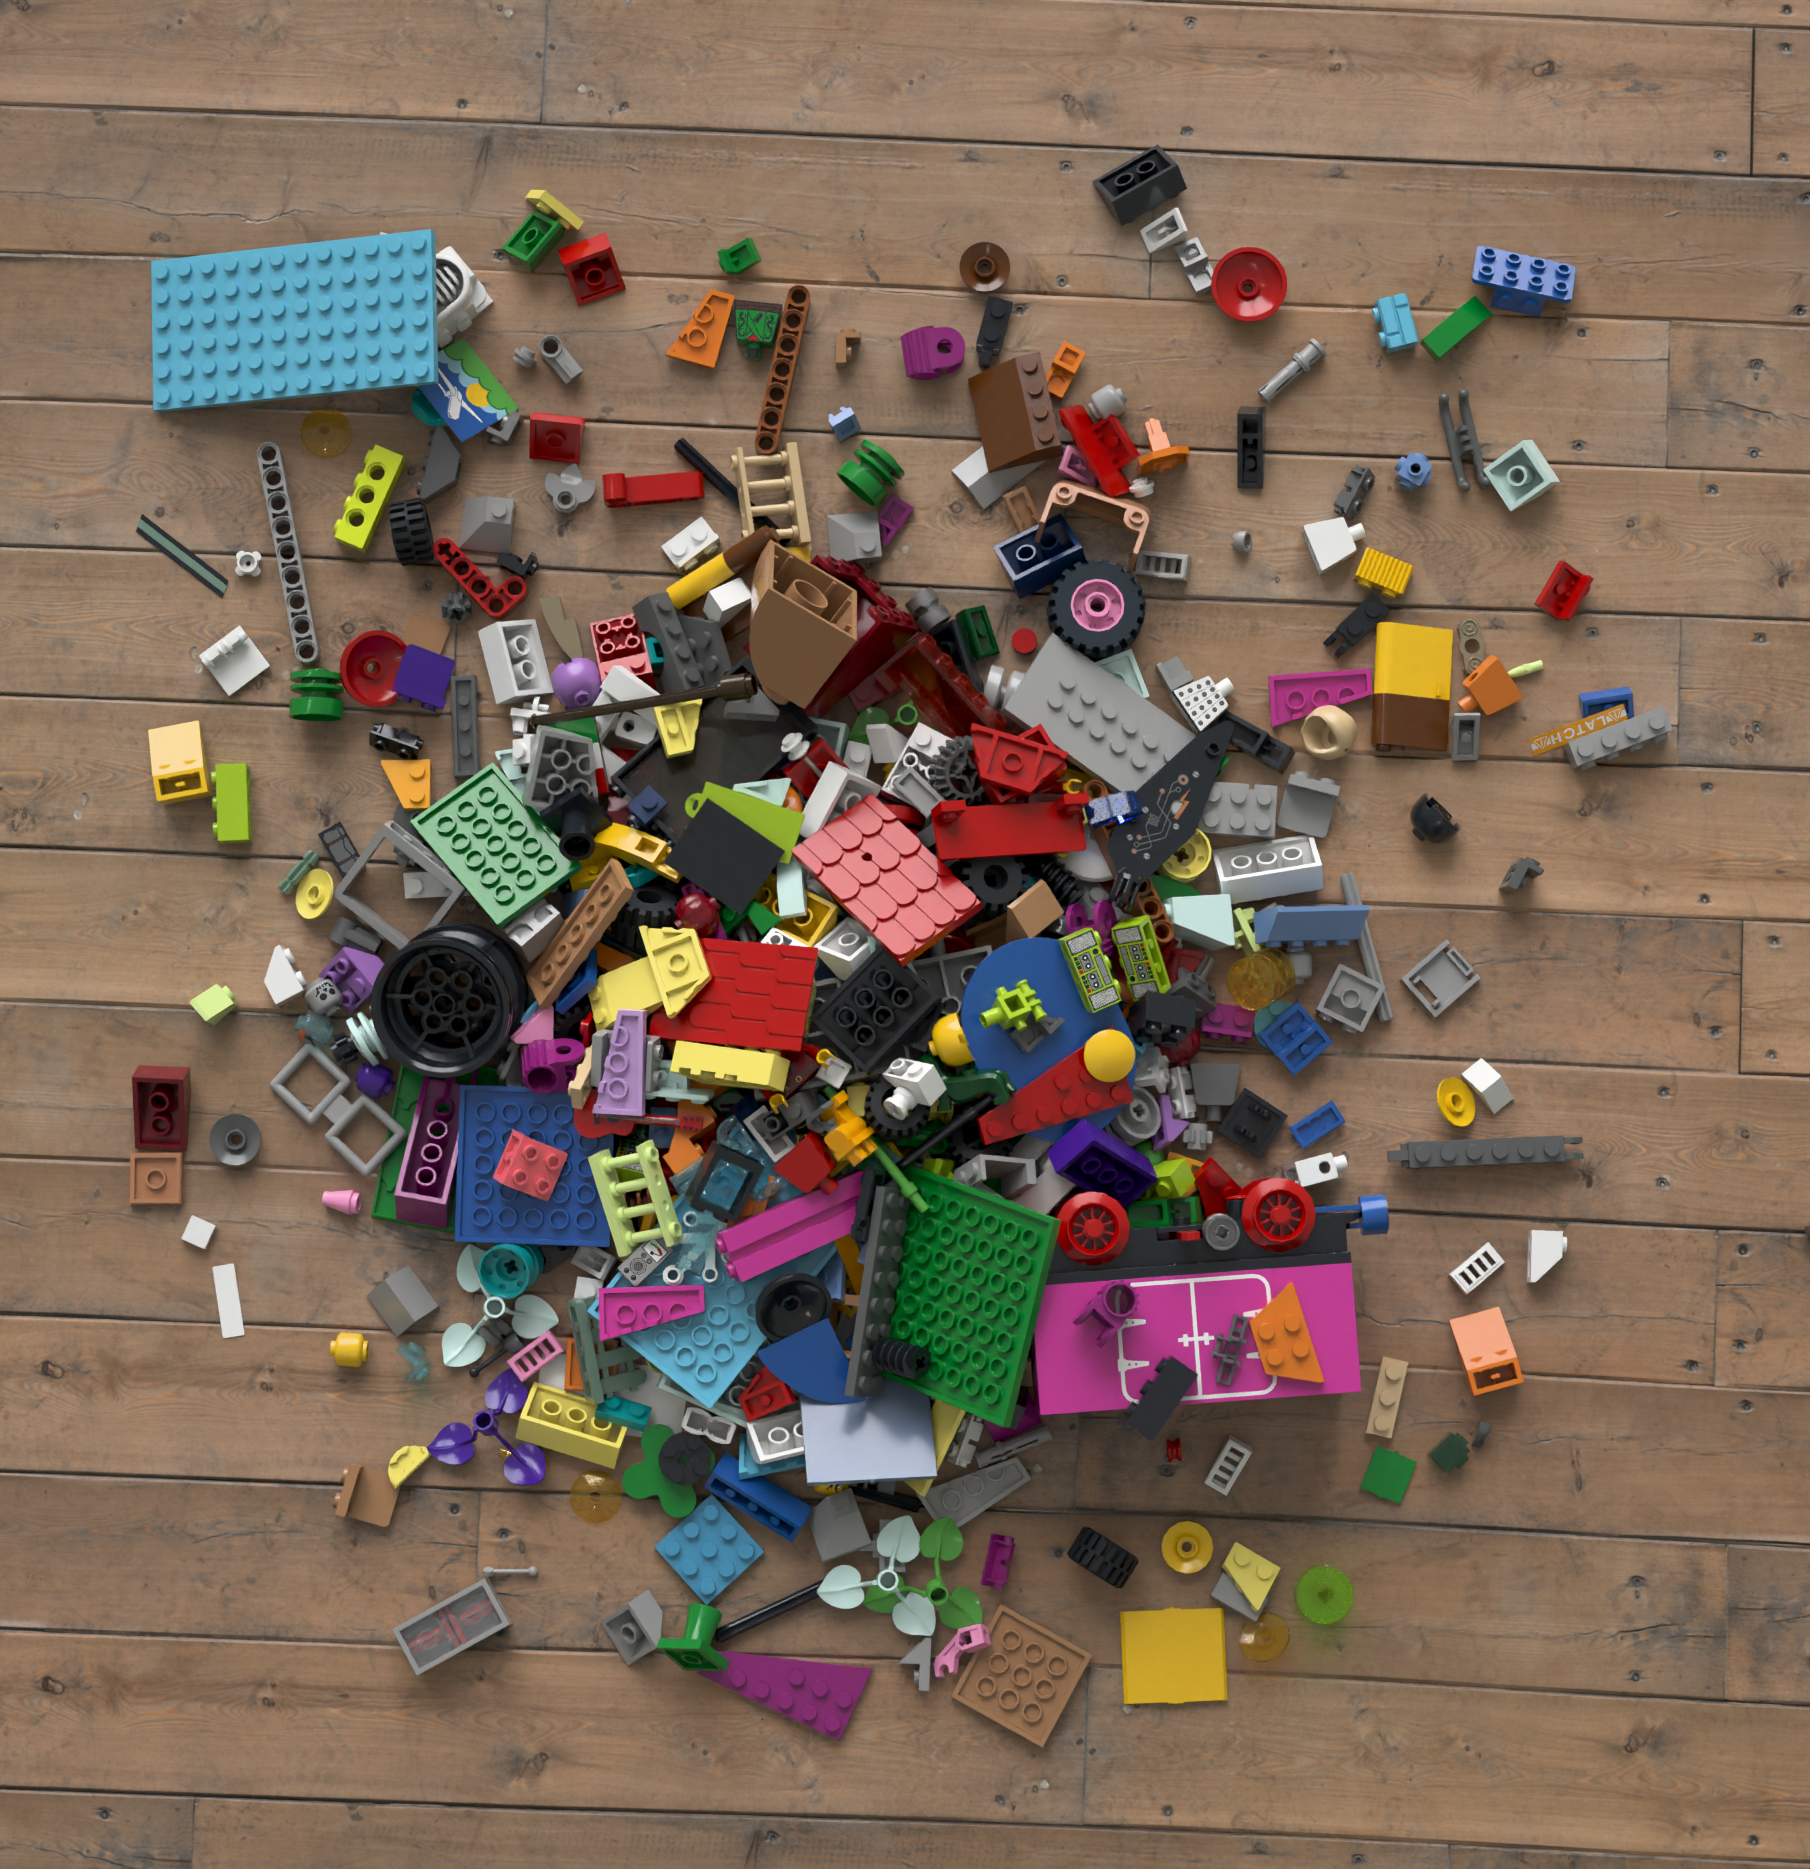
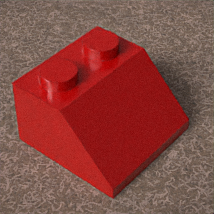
[558,233,626,306]

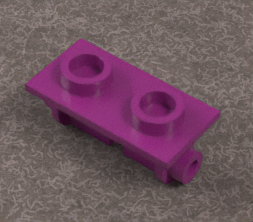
[980,1533,1016,1590]

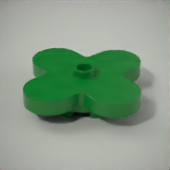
[622,1424,716,1518]

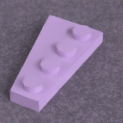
[592,1009,647,1116]

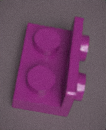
[1200,1003,1255,1043]

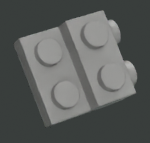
[1315,963,1386,1035]

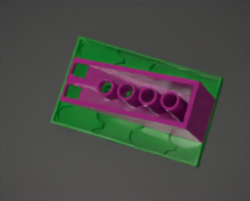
[371,1064,503,1234]

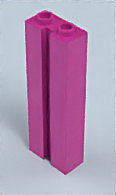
[715,1169,864,1282]

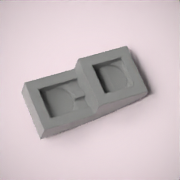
[1174,237,1213,296]

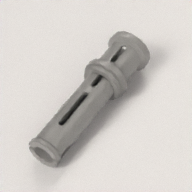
[1257,338,1327,403]

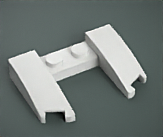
[593,666,660,786]

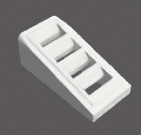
[1448,1242,1504,1295]
[1204,1435,1252,1496]

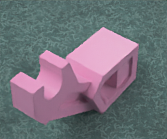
[933,1624,991,1679]

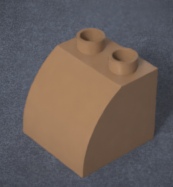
[750,539,857,709]

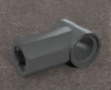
[328,916,383,956]

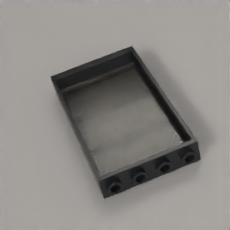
[611,656,818,849]

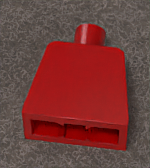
[773,1131,839,1195]

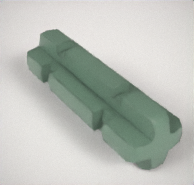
[278,850,320,895]

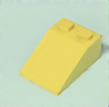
[588,956,664,1032]

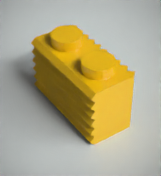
[1353,547,1414,599]

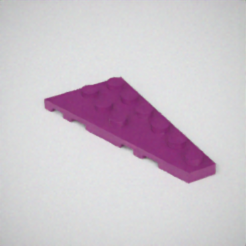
[697,1650,872,1741]

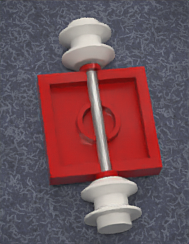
[781,733,849,800]

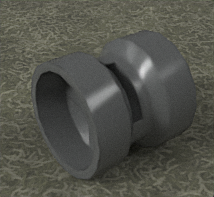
[478,1317,514,1349]

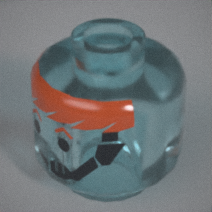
[294,1010,334,1048]

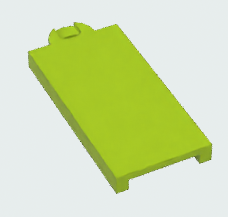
[685,781,805,864]

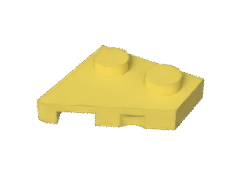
[525,190,584,230]
[653,699,702,759]

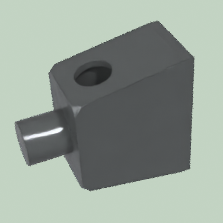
[1189,1063,1240,1122]

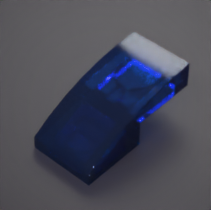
[1084,790,1144,829]

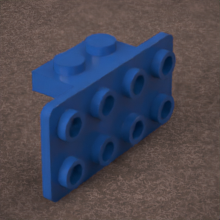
[1471,246,1576,317]

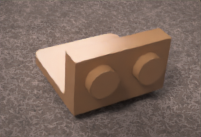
[333,1463,402,1527]

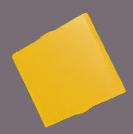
[1120,1607,1228,1704]

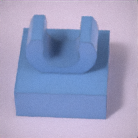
[828,406,861,442]

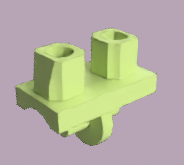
[1232,907,1264,957]

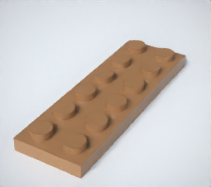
[526,858,634,1009]

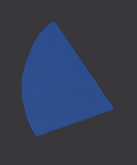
[757,1318,866,1404]

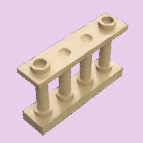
[730,442,811,547]

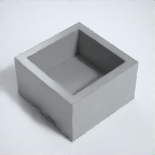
[489,898,565,963]

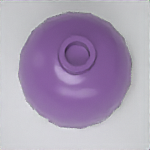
[551,658,602,709]

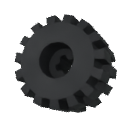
[953,856,1028,919]
[611,882,681,950]

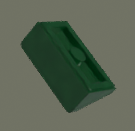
[955,605,1000,661]

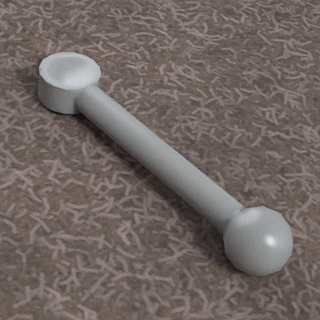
[483,1566,538,1577]

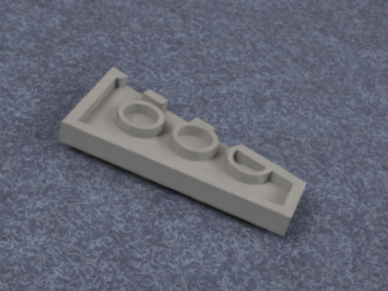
[916,1457,1031,1528]

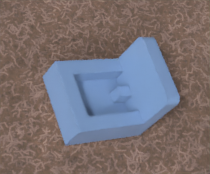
[647,1107,677,1149]

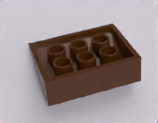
[968,352,1063,473]

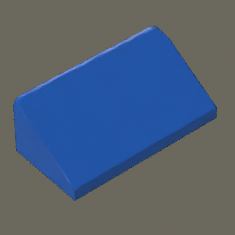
[1579,687,1634,719]

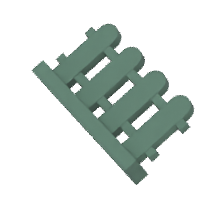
[567,1296,647,1404]

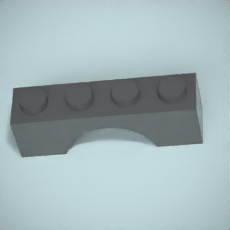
[632,592,705,694]

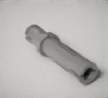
[974,1424,1052,1468]

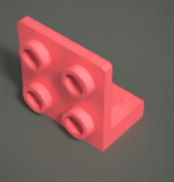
[493,1130,568,1201]

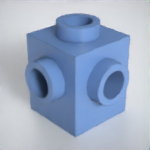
[1394,452,1433,492]

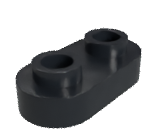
[539,1245,577,1274]

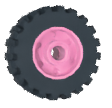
[1047,559,1146,661]

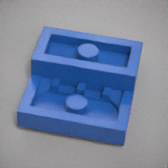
[1258,1001,1333,1076]

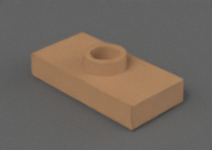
[1002,485,1041,533]

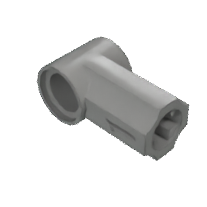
[539,335,583,386]

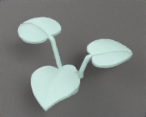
[442,1244,559,1367]
[817,1515,936,1636]

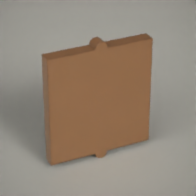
[401,612,452,655]

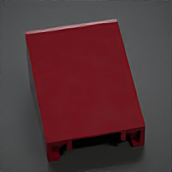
[743,555,919,718]

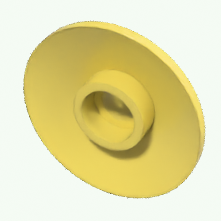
[296,869,333,919]

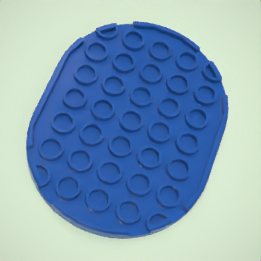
[960,937,1137,1142]

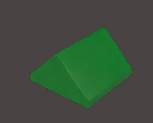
[502,210,564,273]

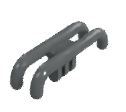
[1439,389,1490,492]

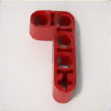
[602,471,705,508]
[433,538,528,620]

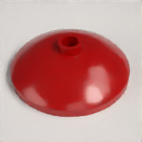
[1211,247,1287,323]
[340,630,407,707]

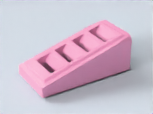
[507,1330,565,1382]

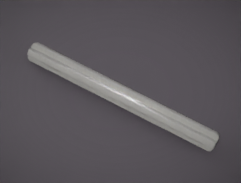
[1340,872,1393,1022]

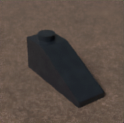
[1237,406,1266,489]

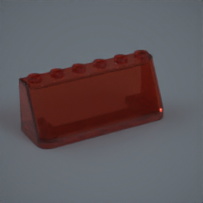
[872,633,1019,778]

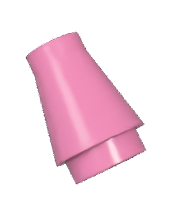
[322,1190,362,1216]

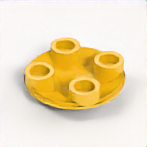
[1084,1030,1135,1082]

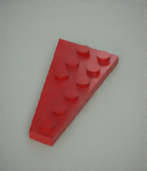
[976,1026,1133,1145]

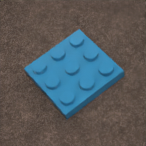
[655,1494,765,1605]

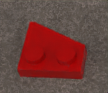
[1193,1157,1242,1221]
[738,1366,796,1422]

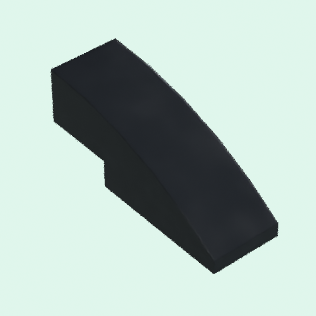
[1216,710,1295,775]

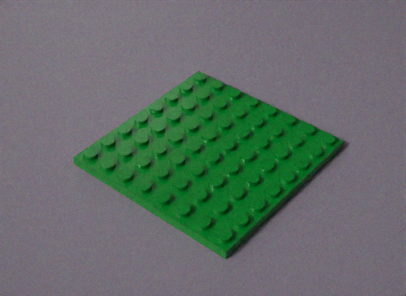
[881,1164,1061,1427]

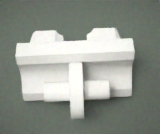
[510,696,549,736]

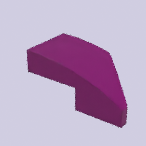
[878,494,914,547]

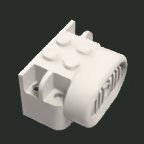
[436,246,493,348]

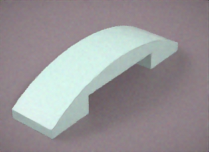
[777,834,807,919]

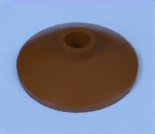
[960,242,1010,292]

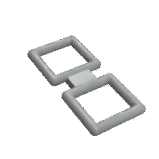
[270,1042,407,1177]

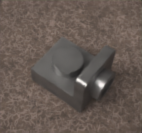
[485,410,524,447]

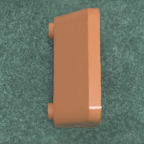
[1034,478,1151,573]

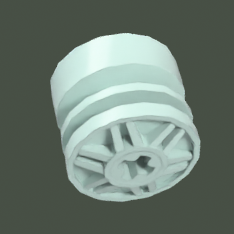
[346,1006,389,1066]

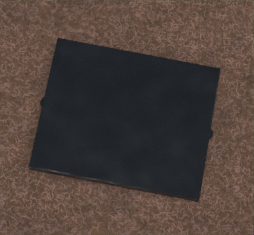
[664,798,785,915]

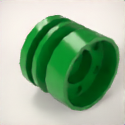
[836,440,905,508]
[289,669,344,722]

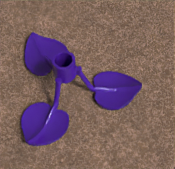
[427,1368,546,1486]

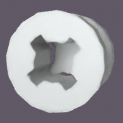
[884,1087,917,1120]

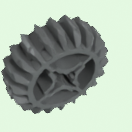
[929,736,987,805]

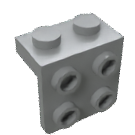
[1277,771,1341,838]

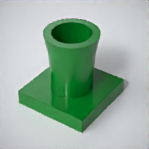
[657,1604,729,1671]

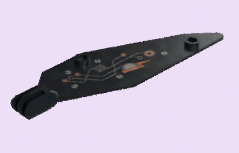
[1107,721,1234,912]

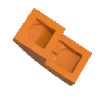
[1046,341,1086,401]

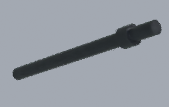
[884,1094,994,1185]

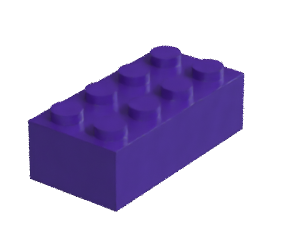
[1046,1119,1159,1210]

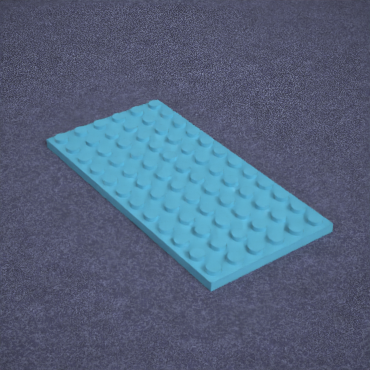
[151,229,438,412]
[587,1093,901,1410]

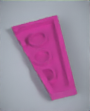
[1268,668,1372,727]
[599,1285,705,1341]

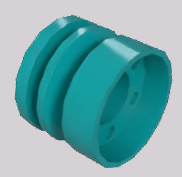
[478,1243,544,1299]

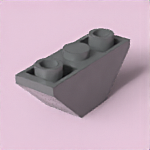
[417,426,463,504]

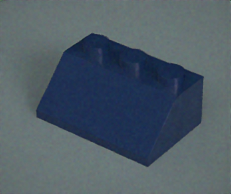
[993,513,1087,599]

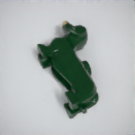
[918,1053,1016,1112]

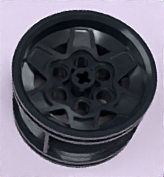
[371,922,528,1078]

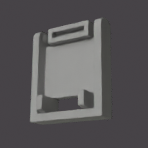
[1400,939,1481,1018]

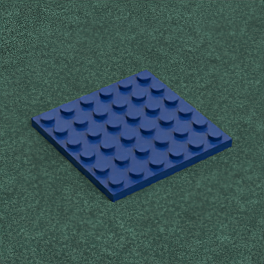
[455,1085,615,1247]

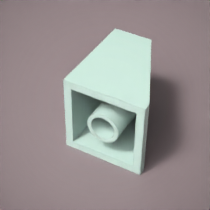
[1161,894,1235,951]

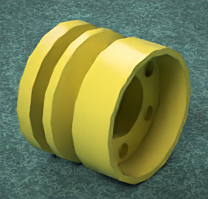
[1155,829,1212,884]

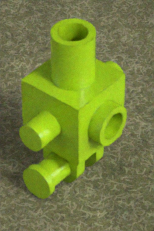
[979,979,1047,1032]

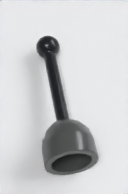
[469,1331,526,1378]

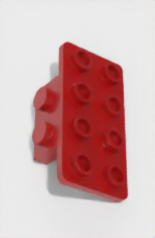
[1059,405,1141,498]

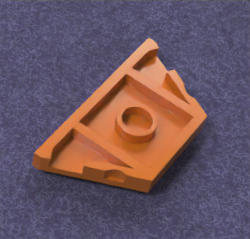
[1249,1282,1325,1383]

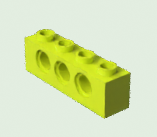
[333,444,406,553]

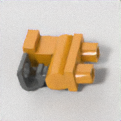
[806,1090,878,1167]

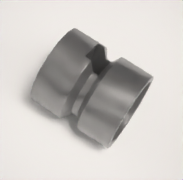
[905,587,952,635]
[1202,1213,1240,1250]

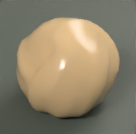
[1301,705,1358,760]

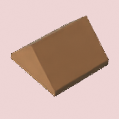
[1006,879,1064,944]

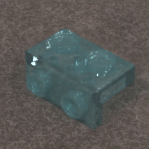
[396,1342,432,1383]

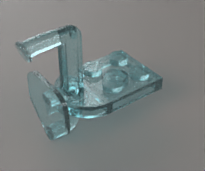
[669,1114,790,1202]

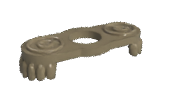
[1457,617,1485,676]

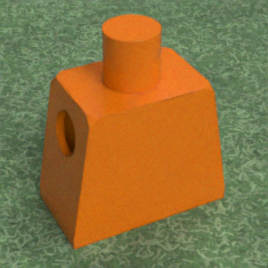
[1457,655,1524,716]

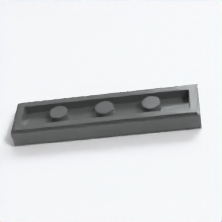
[450,675,480,778]

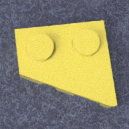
[1222,1542,1281,1612]

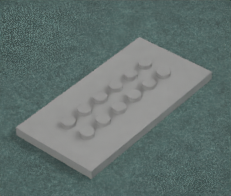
[1001,633,1215,801]

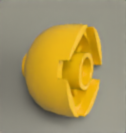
[928,1012,975,1066]

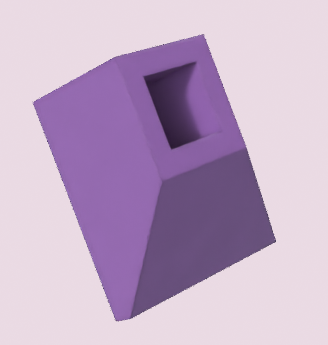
[319,947,384,1014]

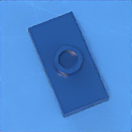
[1288,1101,1346,1150]

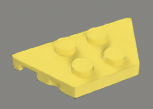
[639,926,712,1019]

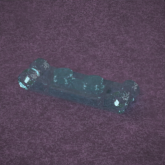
[674,1179,733,1277]

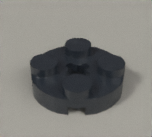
[658,1432,711,1486]

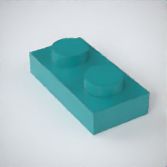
[594,1394,652,1432]

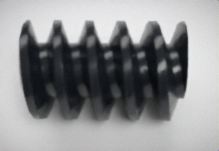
[1030,856,1087,911]
[872,1337,931,1380]

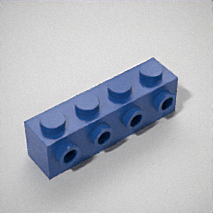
[704,1452,813,1543]

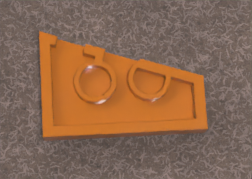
[665,289,735,370]

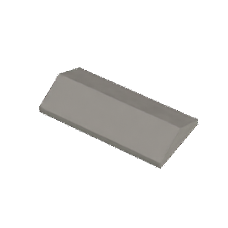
[952,445,1063,510]

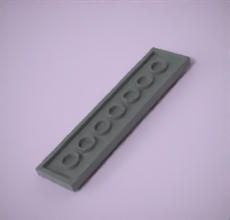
[844,1186,911,1397]

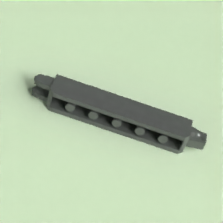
[1387,1135,1584,1169]

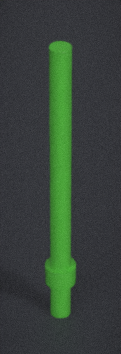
[823,1085,929,1214]

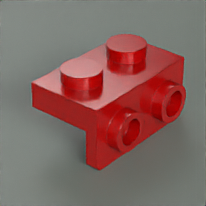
[1534,560,1594,621]

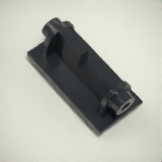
[369,723,424,760]

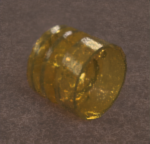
[1227,948,1296,1011]

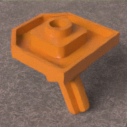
[1137,418,1190,475]

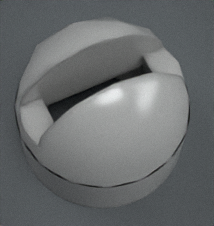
[1231,531,1252,552]

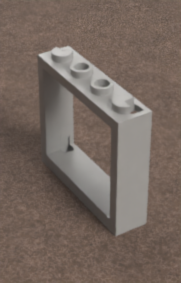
[333,820,466,951]

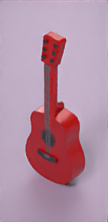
[574,1090,703,1139]

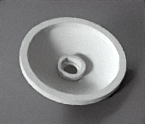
[1053,824,1114,882]

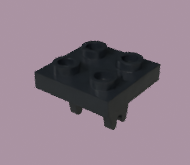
[1216,1087,1288,1159]

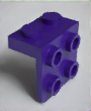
[391,644,455,712]

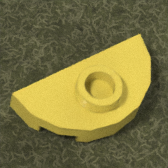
[388,1446,431,1489]

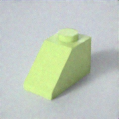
[189,984,237,1025]

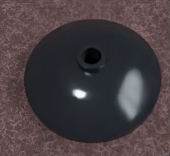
[754,1273,832,1342]

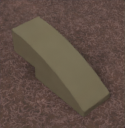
[539,595,584,662]

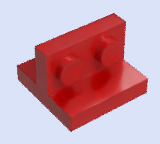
[529,412,585,464]

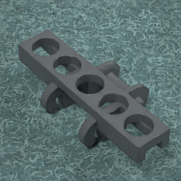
[1209,1314,1249,1385]

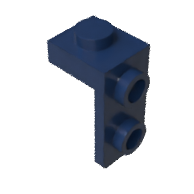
[627,785,668,835]

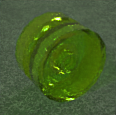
[1293,1565,1354,1624]

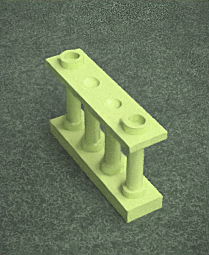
[588,1139,684,1257]

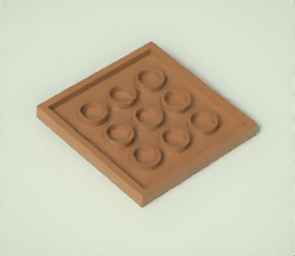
[951,1604,1092,1748]

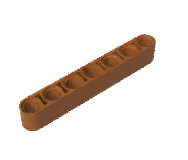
[755,285,810,456]
[1078,780,1174,947]

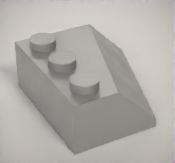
[522,725,598,809]

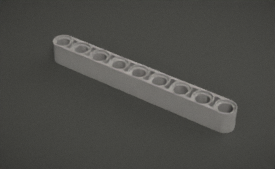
[257,442,321,666]

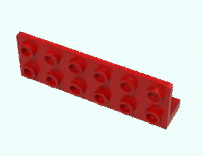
[931,793,1090,861]

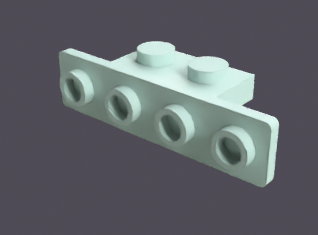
[646,1060,714,1104]

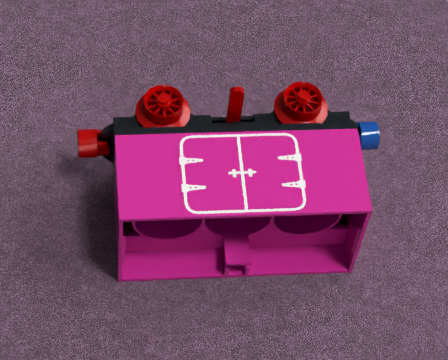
[1030,1177,1389,1415]

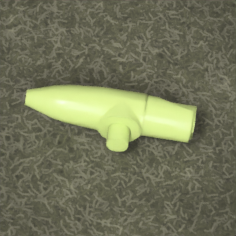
[1508,660,1544,678]

